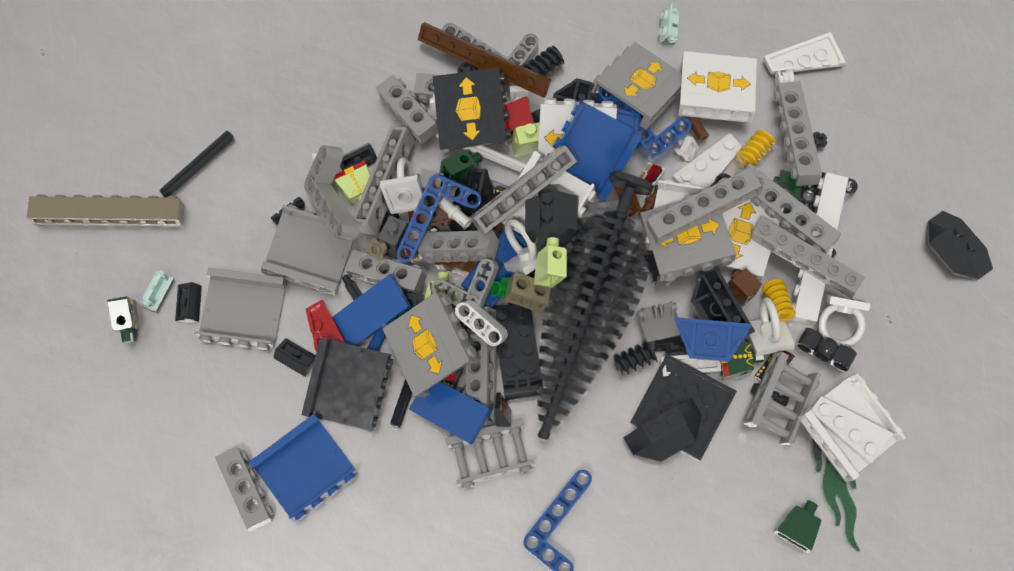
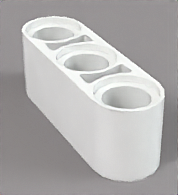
[455,300,508,346]

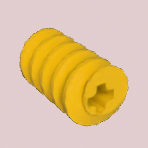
[736,130,777,168]
[762,279,796,322]

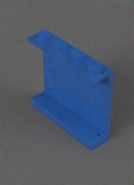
[546,101,642,202]
[249,414,358,522]

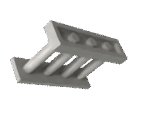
[743,352,821,445]
[445,418,535,489]

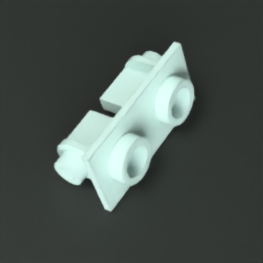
[659,3,680,44]
[139,270,174,312]

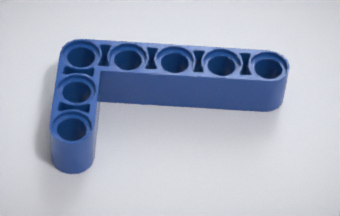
[596,87,692,161]
[397,174,481,263]
[523,470,592,571]

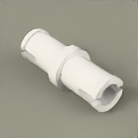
[437,196,472,229]

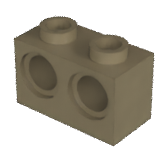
[504,272,551,313]

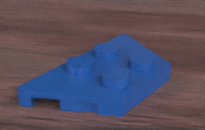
[675,317,752,362]

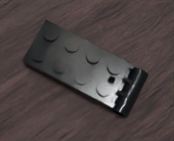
[492,304,544,401]

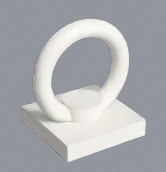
[380,157,428,214]
[504,219,538,275]
[818,293,871,347]
[748,297,795,357]

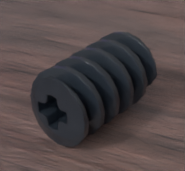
[523,45,565,77]
[613,341,658,378]

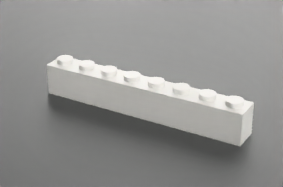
[791,172,849,326]

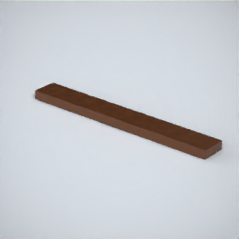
[417,22,551,98]

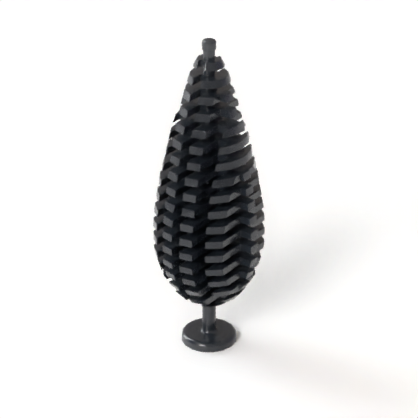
[537,171,654,440]

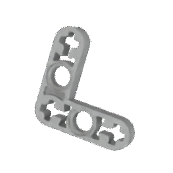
[431,259,498,312]

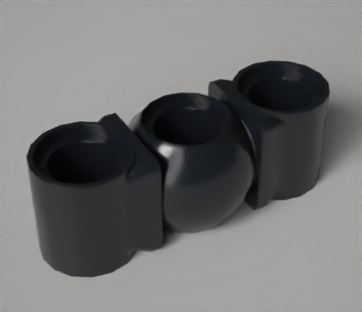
[796,328,857,372]

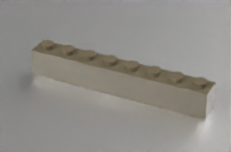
[27,194,184,226]

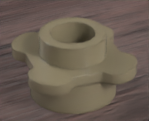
[368,238,387,260]

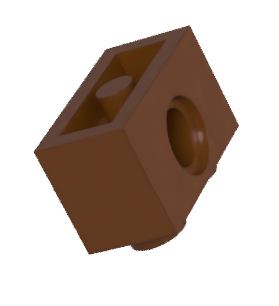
[727,268,762,307]

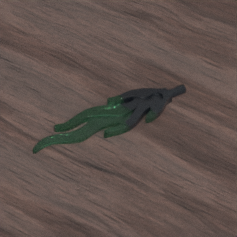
[811,439,860,552]

